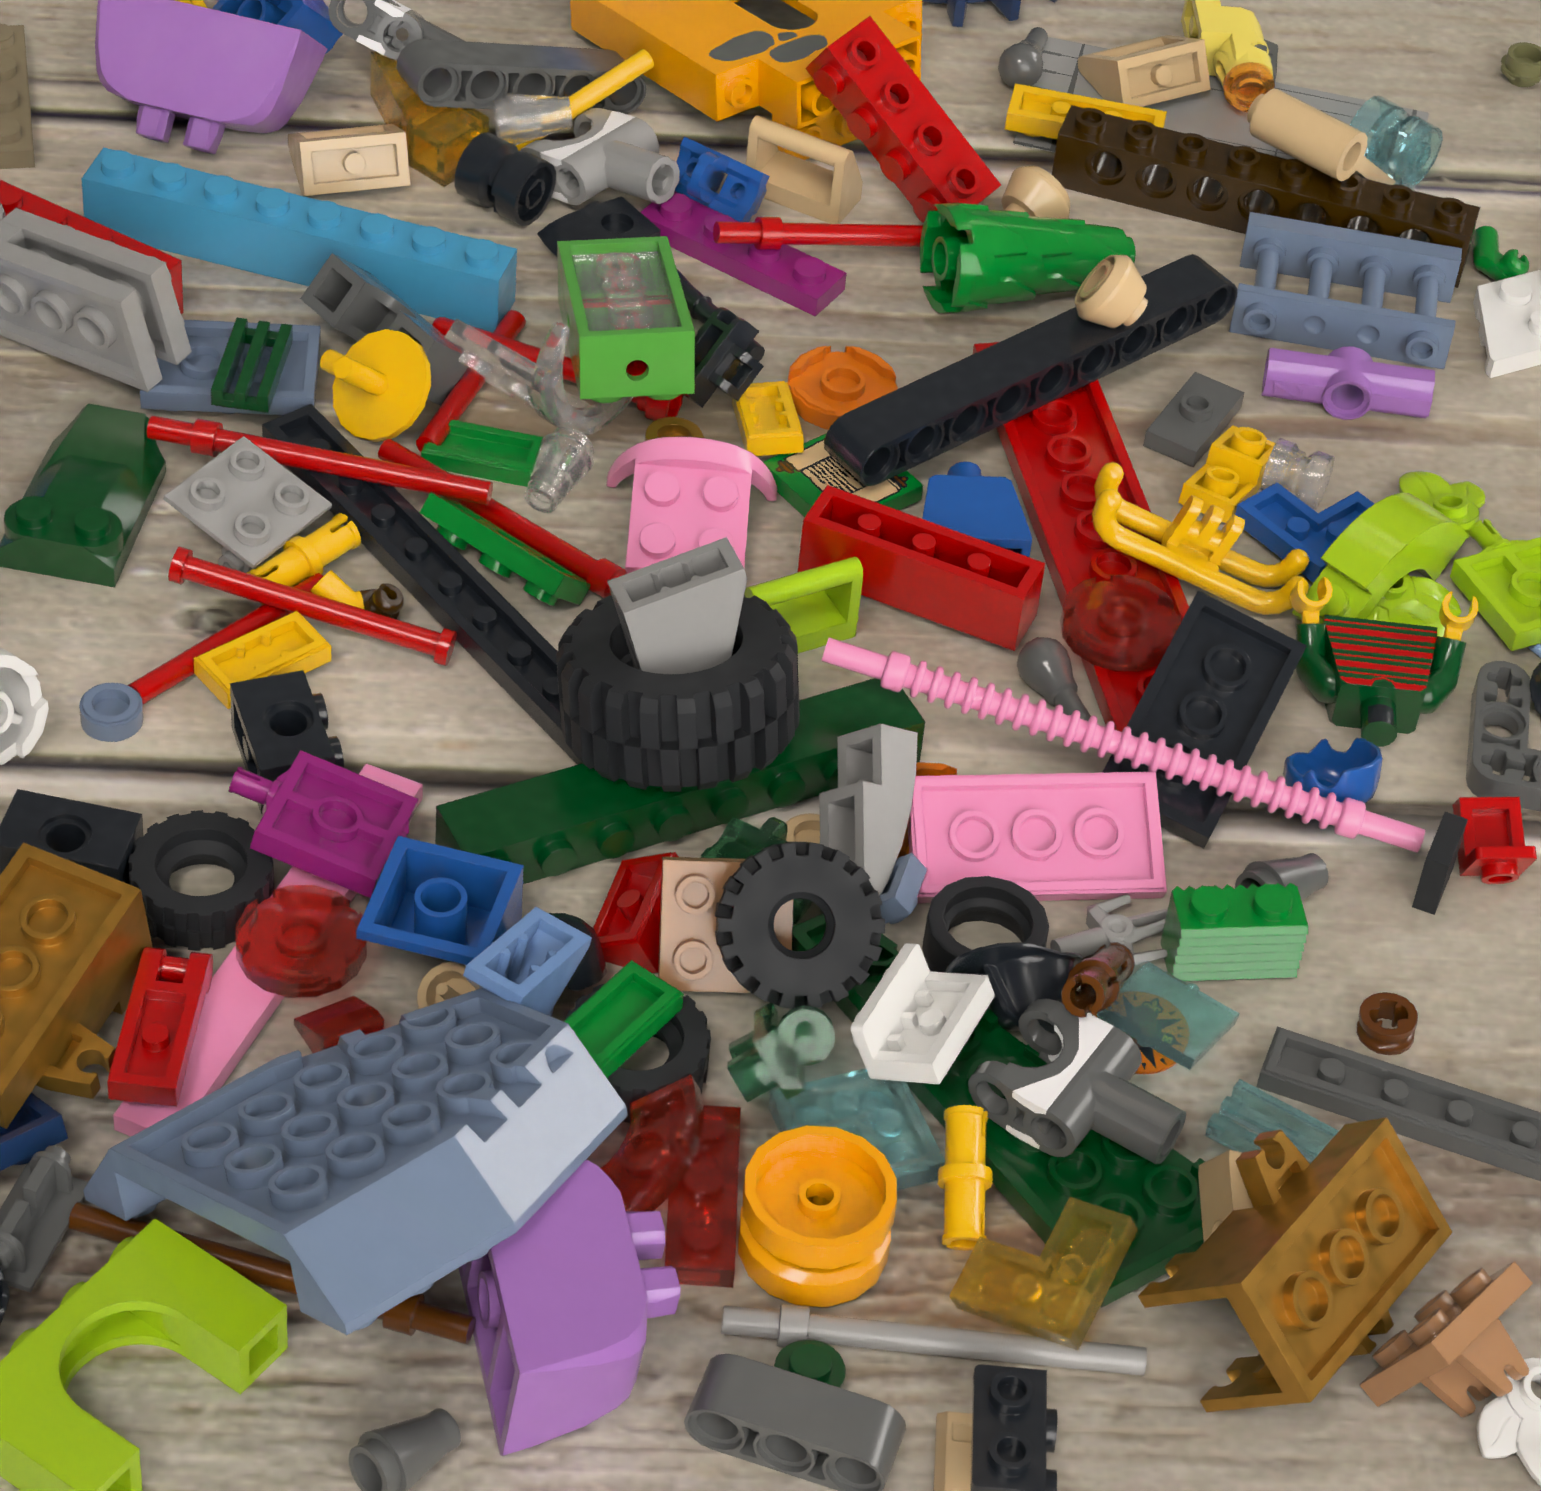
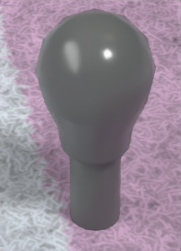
[998,27,1048,88]
[1017,637,1091,721]

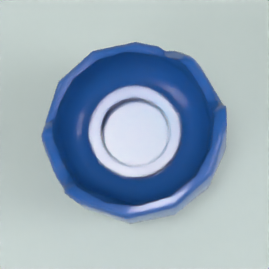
[1283,738,1383,804]

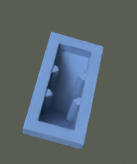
[463,907,592,1015]

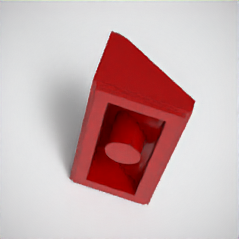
[593,852,679,974]

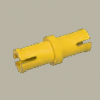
[247,513,361,605]
[937,1105,993,1251]

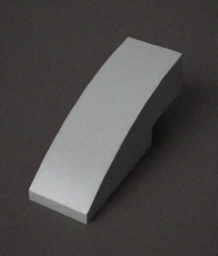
[819,724,918,914]

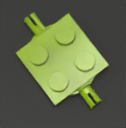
[1450,519,1541,651]

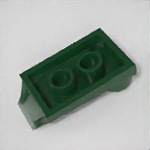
[0,404,166,588]

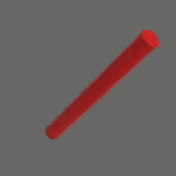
[416,310,526,452]
[128,573,323,705]

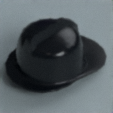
[945,942,1084,1035]

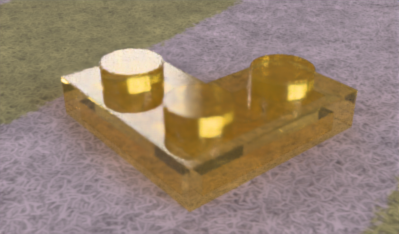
[949,1197,1138,1351]

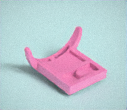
[606,437,777,574]

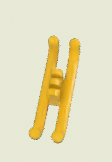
[1092,462,1309,615]

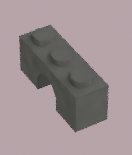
[300,253,473,406]

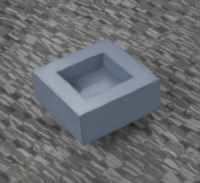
[880,853,927,924]

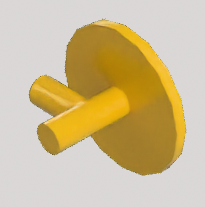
[320,329,431,442]

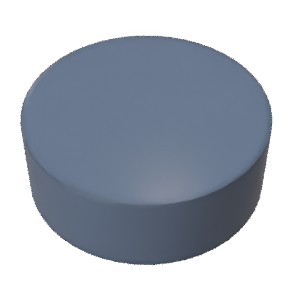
[79,683,143,742]

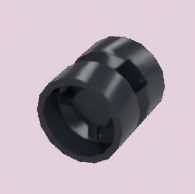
[454,132,556,226]

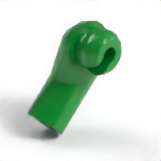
[1472,226,1529,281]

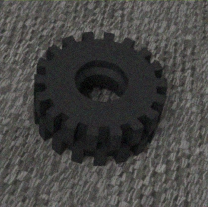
[715,842,885,1010]

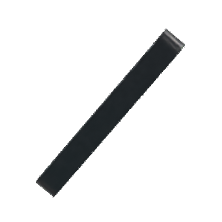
[824,254,1238,486]

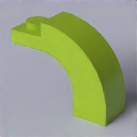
[1292,493,1469,624]

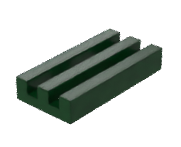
[211,317,293,413]

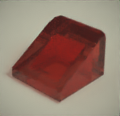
[294,995,384,1053]

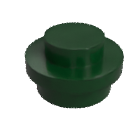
[774,1340,846,1388]

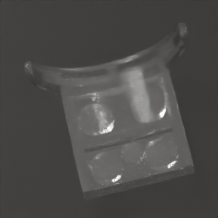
[444,318,633,437]

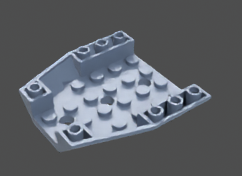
[83,988,628,1335]

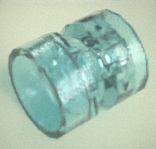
[1350,95,1443,188]

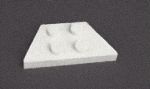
[1473,270,1541,378]

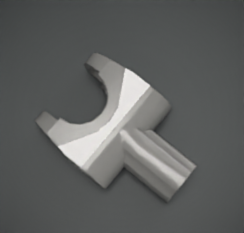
[520,108,680,205]

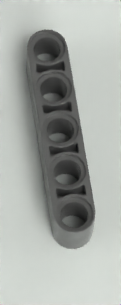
[397,39,646,114]

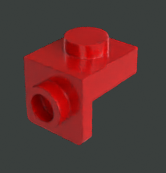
[1452,797,1537,884]

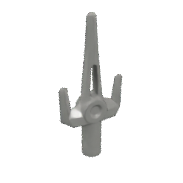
[1050,895,1168,967]

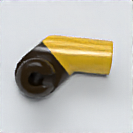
[311,570,404,619]

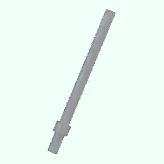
[721,1304,1147,1376]

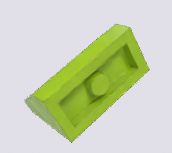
[744,556,863,653]

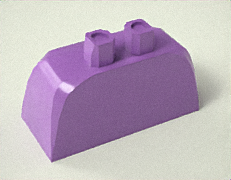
[95,0,328,154]
[459,1160,681,1456]

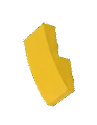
[1178,425,1283,523]

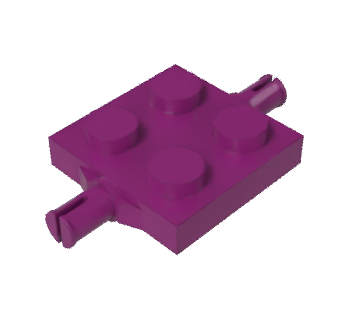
[228,750,419,898]

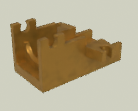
[0,842,152,1129]
[1138,1117,1453,1412]

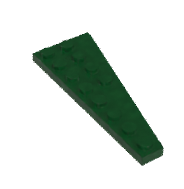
[792,913,1206,1308]

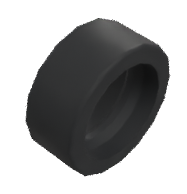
[922,876,1049,973]

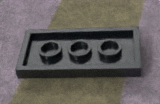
[1102,591,1307,849]

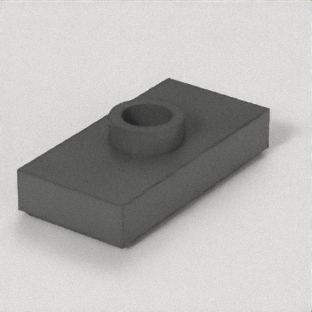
[1143,372,1245,467]

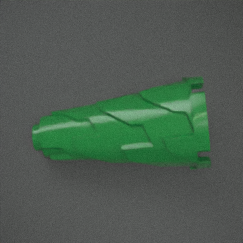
[920,203,1136,313]

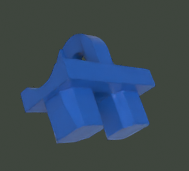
[675,136,770,222]

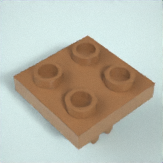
[658,857,793,993]
[1360,1261,1533,1417]

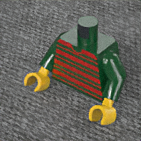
[1290,577,1478,747]

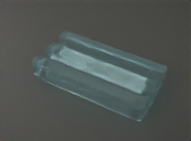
[1205,1079,1339,1163]

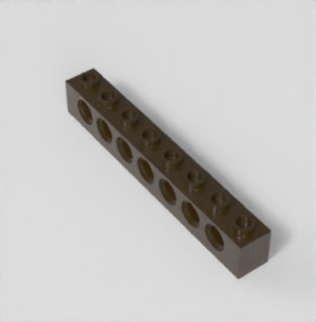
[1052,105,1480,288]

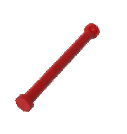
[168,546,457,666]

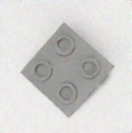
[163,436,332,573]

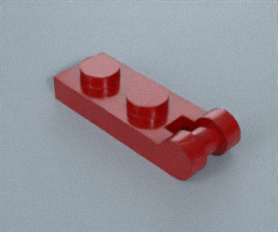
[107,947,213,1107]

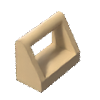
[1078,35,1211,107]
[746,115,863,224]
[288,124,411,196]

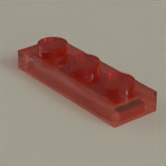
[664,1103,741,1288]

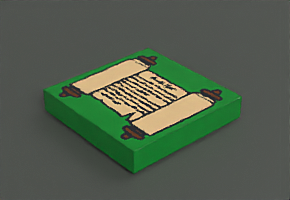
[763,434,923,517]

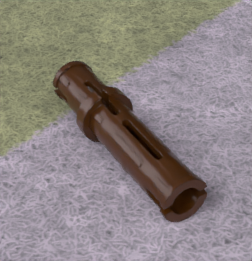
[1061,942,1135,1018]

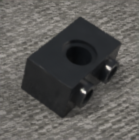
[230,670,344,814]
[0,789,143,885]

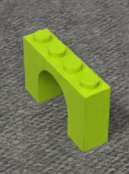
[0,1218,288,1491]

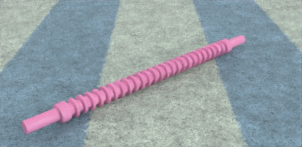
[821,637,1425,853]

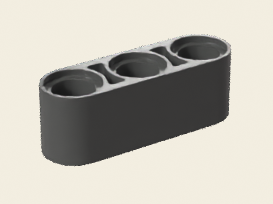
[684,1354,906,1491]

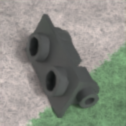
[0,1146,88,1293]

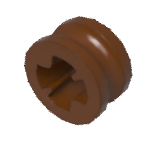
[1356,992,1418,1056]

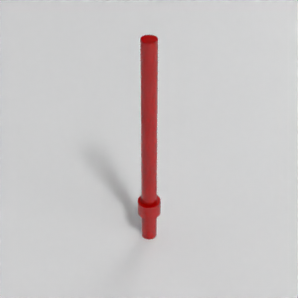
[713,217,923,250]
[147,415,493,505]
[378,439,627,598]

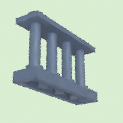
[1229,212,1462,369]

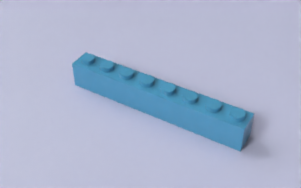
[81,147,517,332]

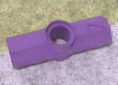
[1261,347,1435,420]

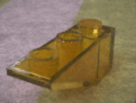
[370,51,490,187]

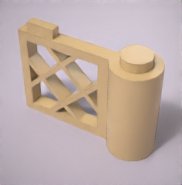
[1247,88,1396,185]

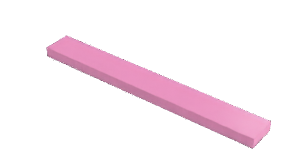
[113,764,423,1136]

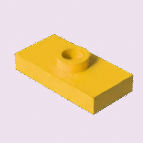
[732,381,804,456]
[194,611,332,709]

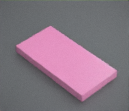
[907,772,1167,904]

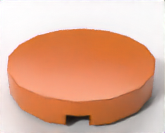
[788,346,898,430]

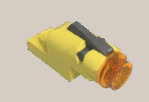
[1181,0,1278,112]

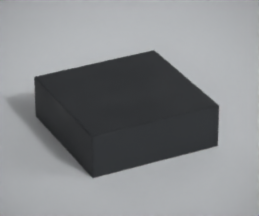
[1412,812,1468,915]

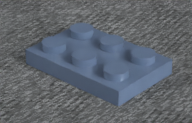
[140,320,321,416]

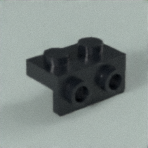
[970,1364,1058,1491]

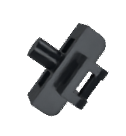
[684,307,764,408]

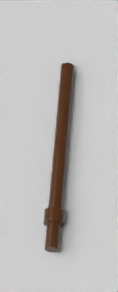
[69,1202,476,1345]

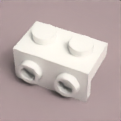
[851,943,995,1084]

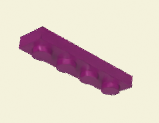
[641,192,847,317]

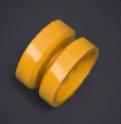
[738,1125,897,1307]

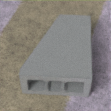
[607,537,747,674]

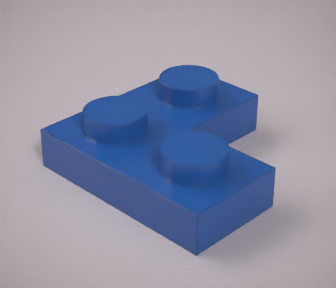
[1235,482,1374,583]

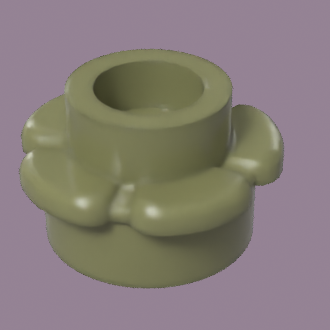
[1501,42,1541,87]

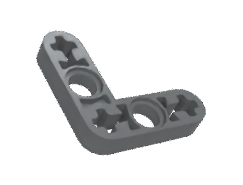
[1466,661,1541,811]

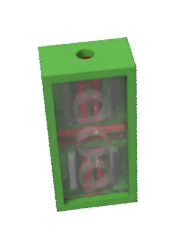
[557,236,695,403]

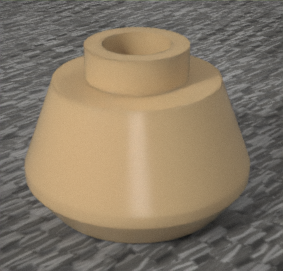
[1001,166,1070,218]
[1075,255,1148,328]

